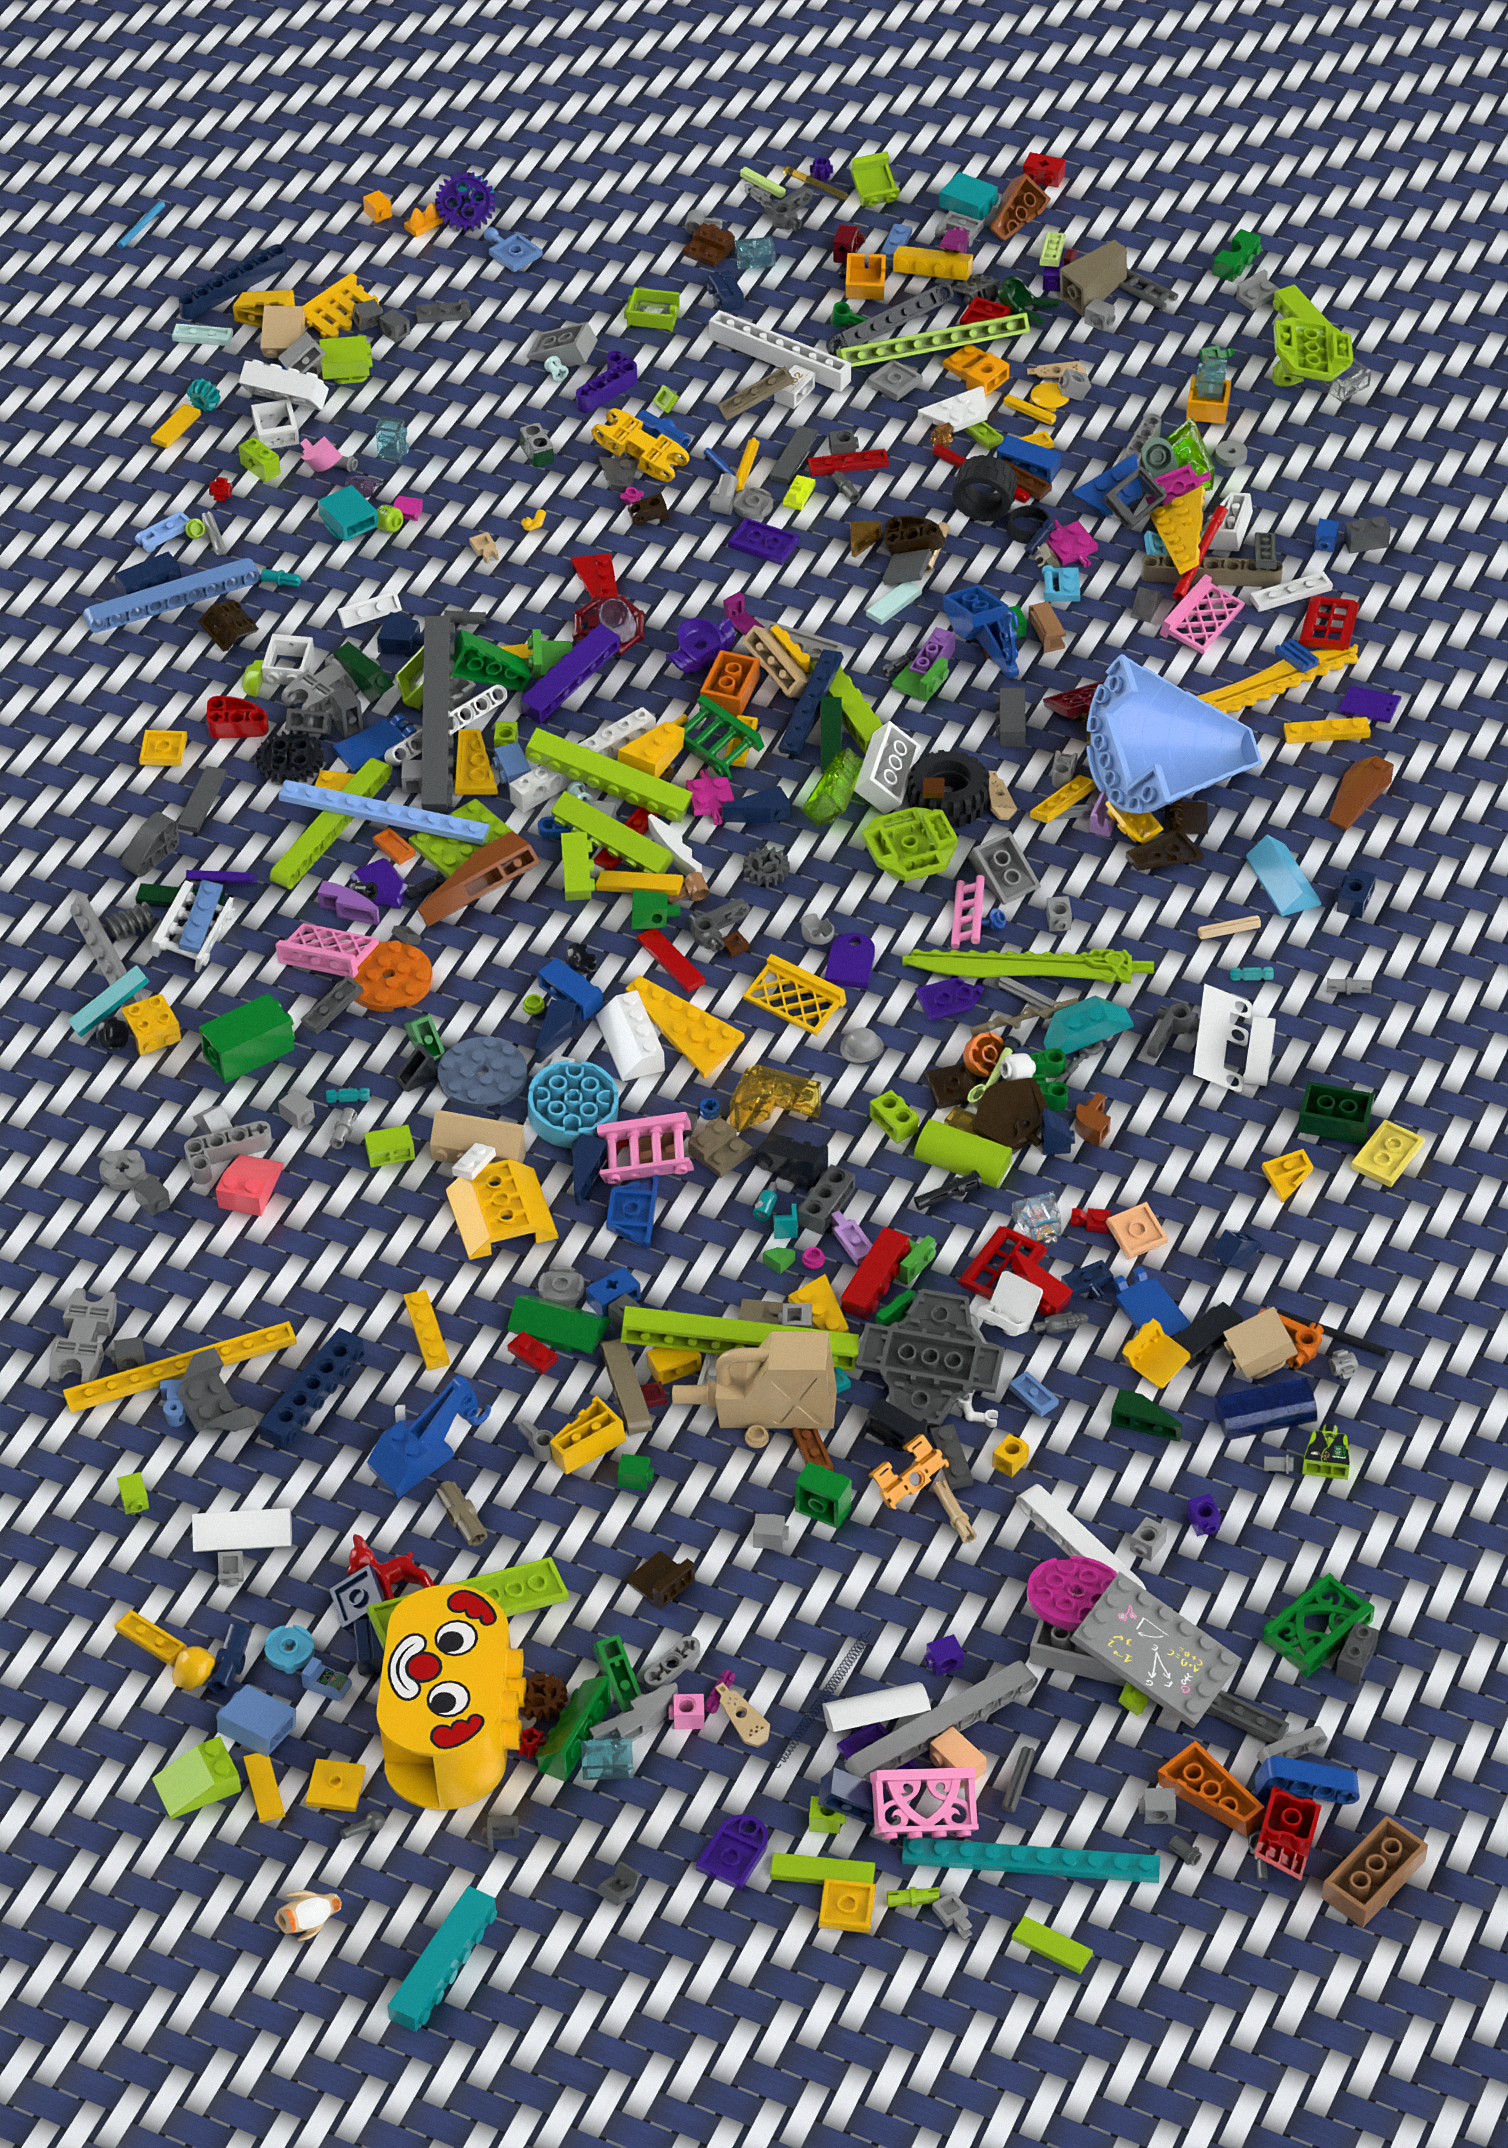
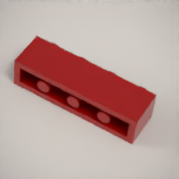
[840,1226,912,1320]

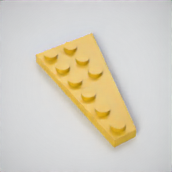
[1149,485,1206,575]
[626,975,745,1079]

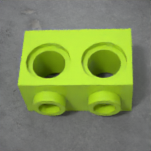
[870,1090,919,1144]

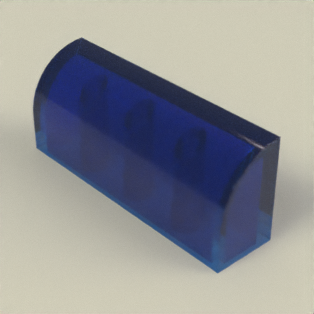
[1215,1377,1318,1441]

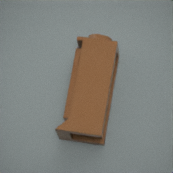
[1028,601,1066,654]

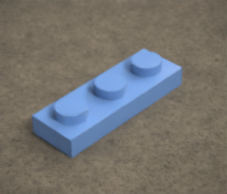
[880,223,912,267]

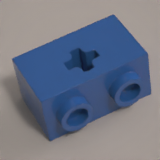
[586,1267,641,1317]

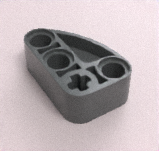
[121,812,179,877]

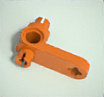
[1257,1309,1324,1369]

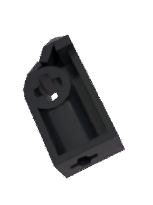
[866,1398,928,1452]

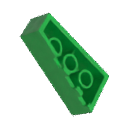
[451,629,531,691]

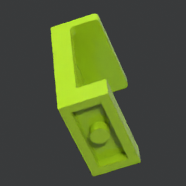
[849,151,900,207]

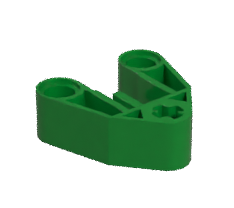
[1001,1048,1069,1112]

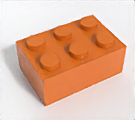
[700,650,760,717]

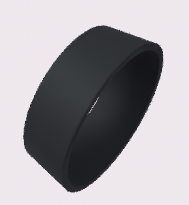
[1007,505,1050,544]

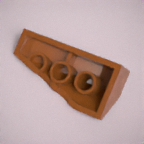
[990,173,1051,242]
[1328,755,1394,831]

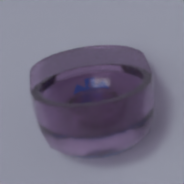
[345,476,383,499]
[598,598,637,643]

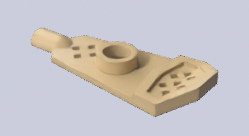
[1027,361,1086,378]
[988,770,1017,821]
[715,1682,770,1748]

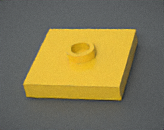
[139,730,188,766]
[305,1759,366,1812]
[818,1878,876,1933]

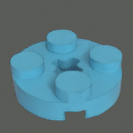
[264,1625,315,1674]

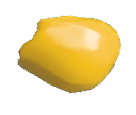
[172,1646,216,1691]

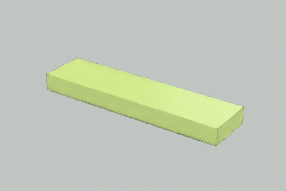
[1040,232,1066,267]

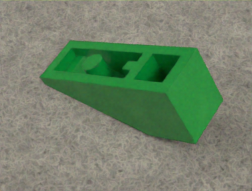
[592,1634,642,1713]

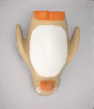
[275,1890,342,1941]

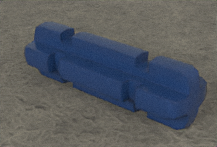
[1024,519,1056,555]

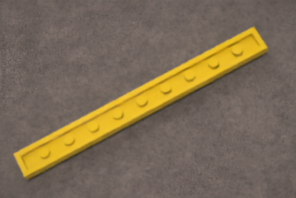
[63,1321,297,1413]

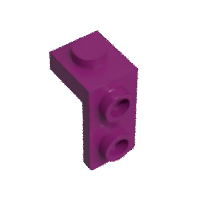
[723,591,764,636]

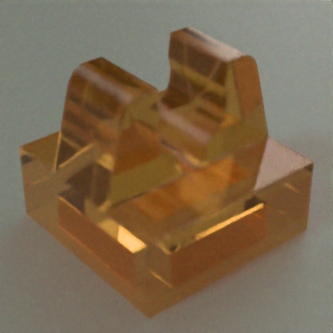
[929,422,953,448]

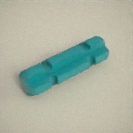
[1230,967,1274,981]
[326,1087,370,1103]

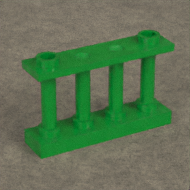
[683,694,765,780]

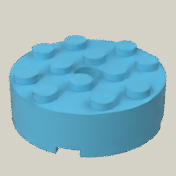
[528,1060,619,1148]

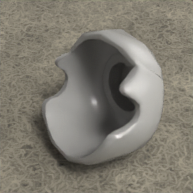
[802,913,835,945]

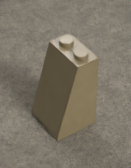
[1060,239,1127,318]

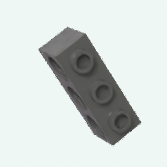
[797,1164,855,1235]

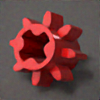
[209,477,233,502]
[518,1727,546,1760]

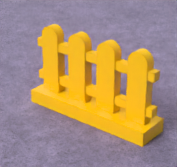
[303,272,379,339]

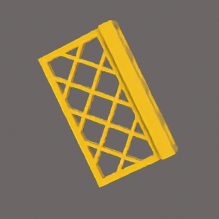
[743,954,846,1036]

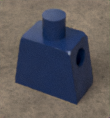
[377,612,424,655]

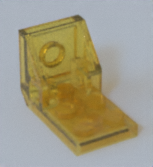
[730,1065,821,1132]

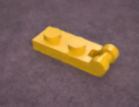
[770,624,811,675]

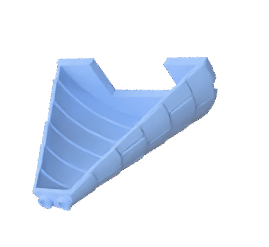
[1086,654,1262,814]

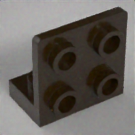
[198,599,259,652]
[627,1551,695,1610]

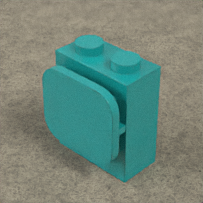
[939,172,999,221]
[318,485,378,542]

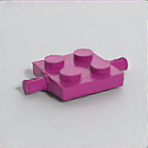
[1145,464,1212,505]
[1044,520,1098,568]
[686,769,734,825]

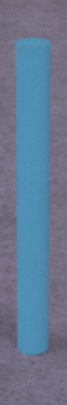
[117,201,165,249]

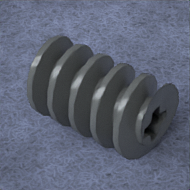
[104,902,153,942]

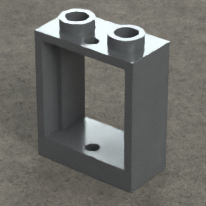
[1102,466,1168,531]

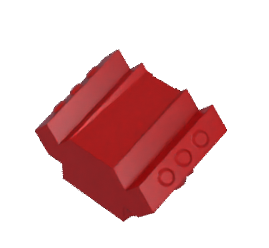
[1254,1785,1322,1880]

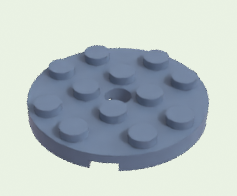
[438,1036,527,1110]

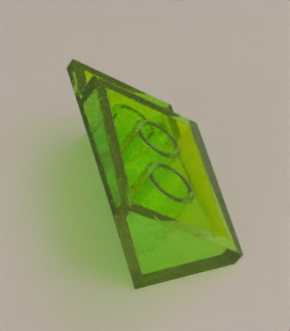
[1165,417,1215,491]

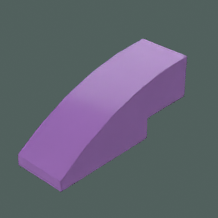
[318,880,380,925]

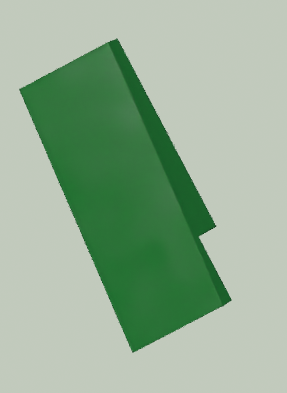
[507,1295,612,1355]

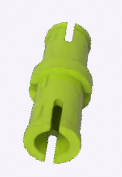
[887,1887,940,1908]

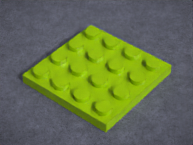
[408,798,518,878]

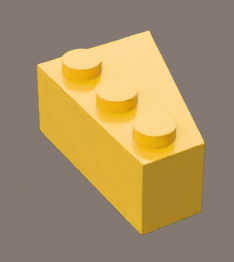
[233,290,295,328]
[617,721,685,778]
[550,1395,626,1475]

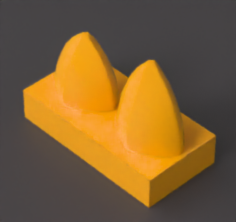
[404,203,444,237]

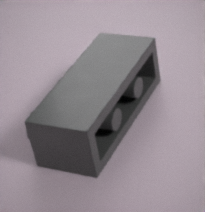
[995,688,1026,747]

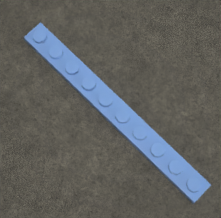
[279,780,489,845]

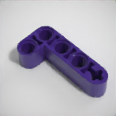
[576,351,638,413]

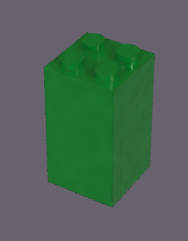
[199,993,296,1084]

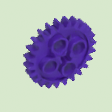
[435,171,496,233]

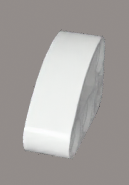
[1244,1016,1276,1086]

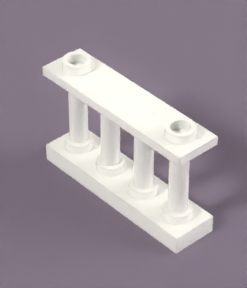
[150,880,235,973]

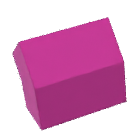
[393,496,423,521]

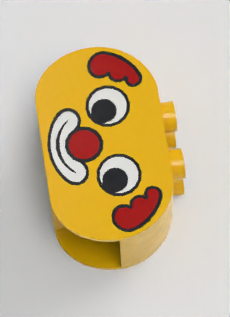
[376,1584,527,1810]

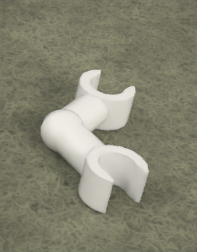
[956,1393,998,1427]

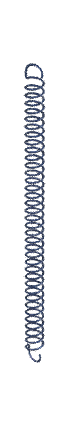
[775,1629,871,1768]

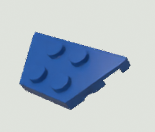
[1071,454,1142,517]
[606,1175,659,1249]

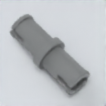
[1327,977,1372,995]
[330,1107,357,1149]

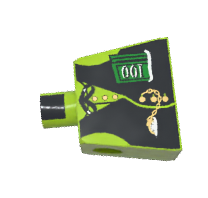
[1302,1424,1350,1480]

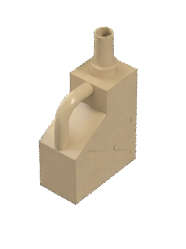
[672,1332,837,1429]

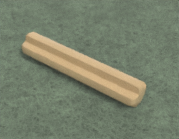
[1197,915,1261,940]

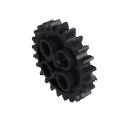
[256,730,325,785]

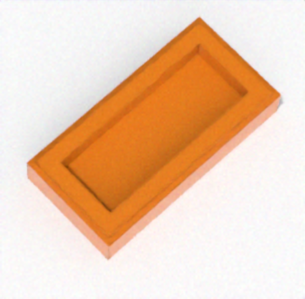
[372,827,416,865]

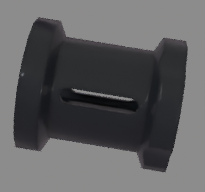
[349,880,378,901]

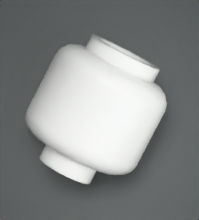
[1000,1053,1036,1081]

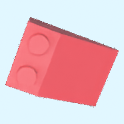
[216,1154,284,1216]

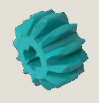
[186,378,221,412]

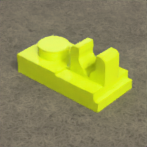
[783,475,815,510]

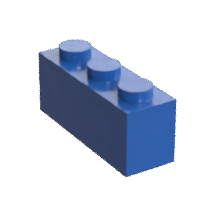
[997,435,1061,483]
[538,958,603,1021]

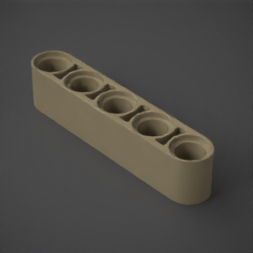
[600,1338,652,1436]

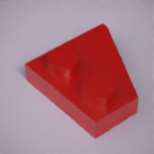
[960,297,1011,325]

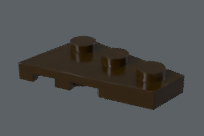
[1126,828,1204,871]

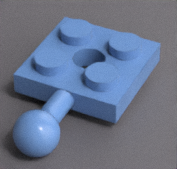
[484,227,543,272]

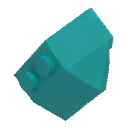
[1043,995,1134,1055]

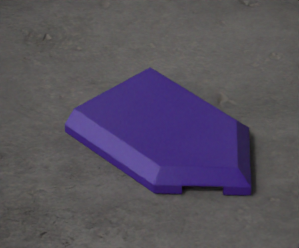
[350,858,409,909]
[915,977,985,1021]

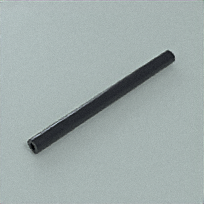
[1277,1309,1389,1357]

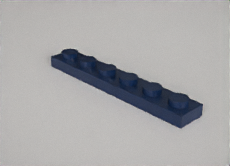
[778,649,844,756]

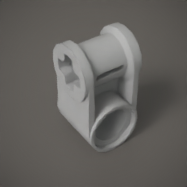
[1052,750,1078,789]

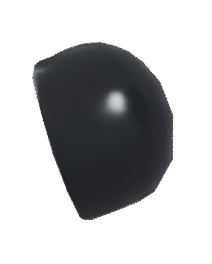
[565,942,597,975]
[96,1016,129,1050]

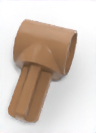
[668,872,710,903]

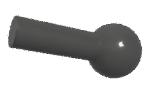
[340,1811,385,1840]

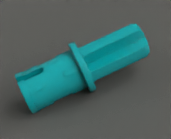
[261,568,301,587]

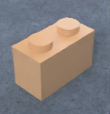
[930,1726,987,1789]

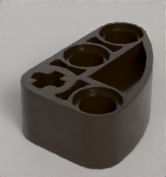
[884,516,946,556]

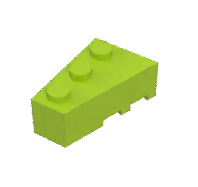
[561,832,595,901]

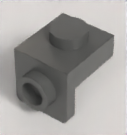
[482,1815,519,1852]
[597,1861,640,1906]

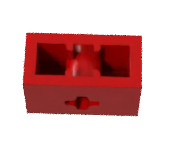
[1023,152,1066,188]

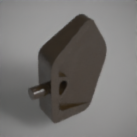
[972,1078,1049,1155]

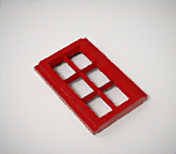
[1299,595,1360,651]
[958,1226,1048,1300]

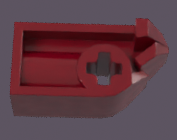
[833,224,865,264]

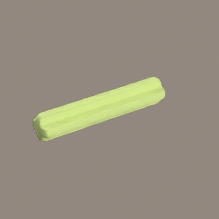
[740,167,786,198]

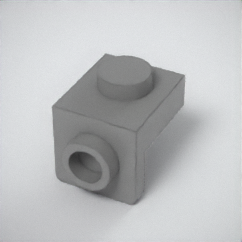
[218,1551,244,1586]

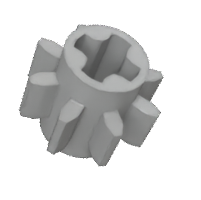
[1329,1349,1358,1379]

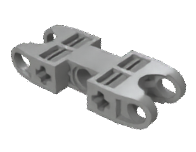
[281,644,380,712]
[49,1288,117,1384]

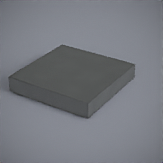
[882,549,932,585]

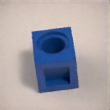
[1314,518,1340,553]

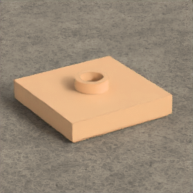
[1106,1202,1169,1260]

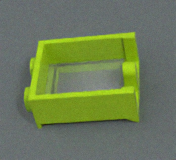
[624,288,680,332]
[395,646,452,710]

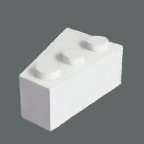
[1200,492,1253,551]

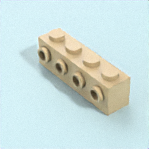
[741,625,809,699]

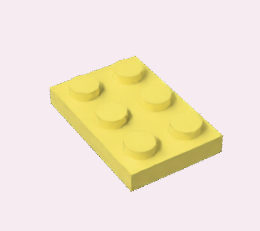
[1351,1120,1425,1187]

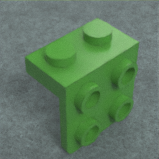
[527,629,573,678]
[892,657,949,702]
[894,1235,936,1285]

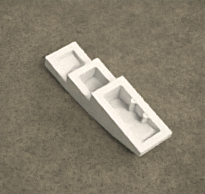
[648,814,702,876]

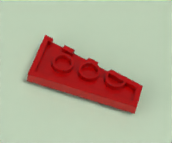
[571,553,618,610]

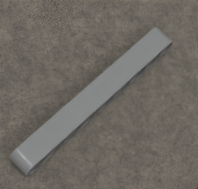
[845,1661,1038,1782]

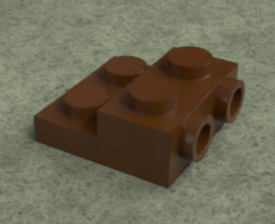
[683,223,735,268]

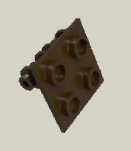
[1165,798,1208,834]

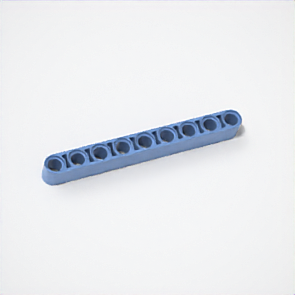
[83,558,261,633]

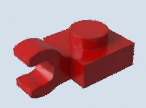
[1070,1208,1111,1234]

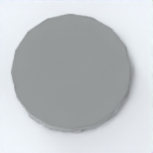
[734,487,773,519]
[538,1266,585,1306]

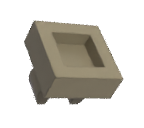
[1035,543,1061,570]

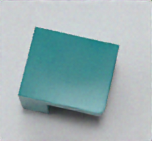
[773,1203,798,1239]

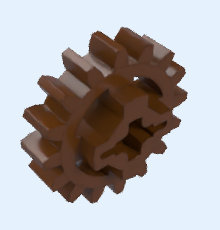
[518,1672,568,1722]

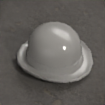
[840,1027,884,1063]

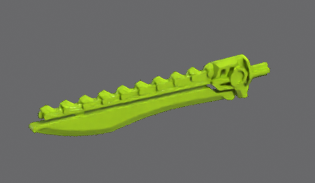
[902,949,1154,984]

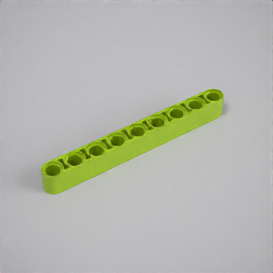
[270,758,392,889]

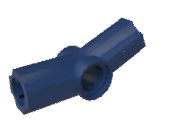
[208,1623,252,1695]

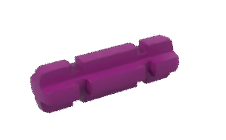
[704,1669,735,1714]

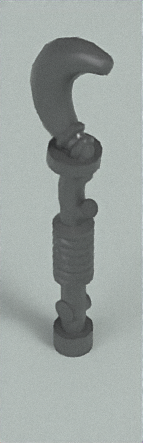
[1053,1040,1103,1082]

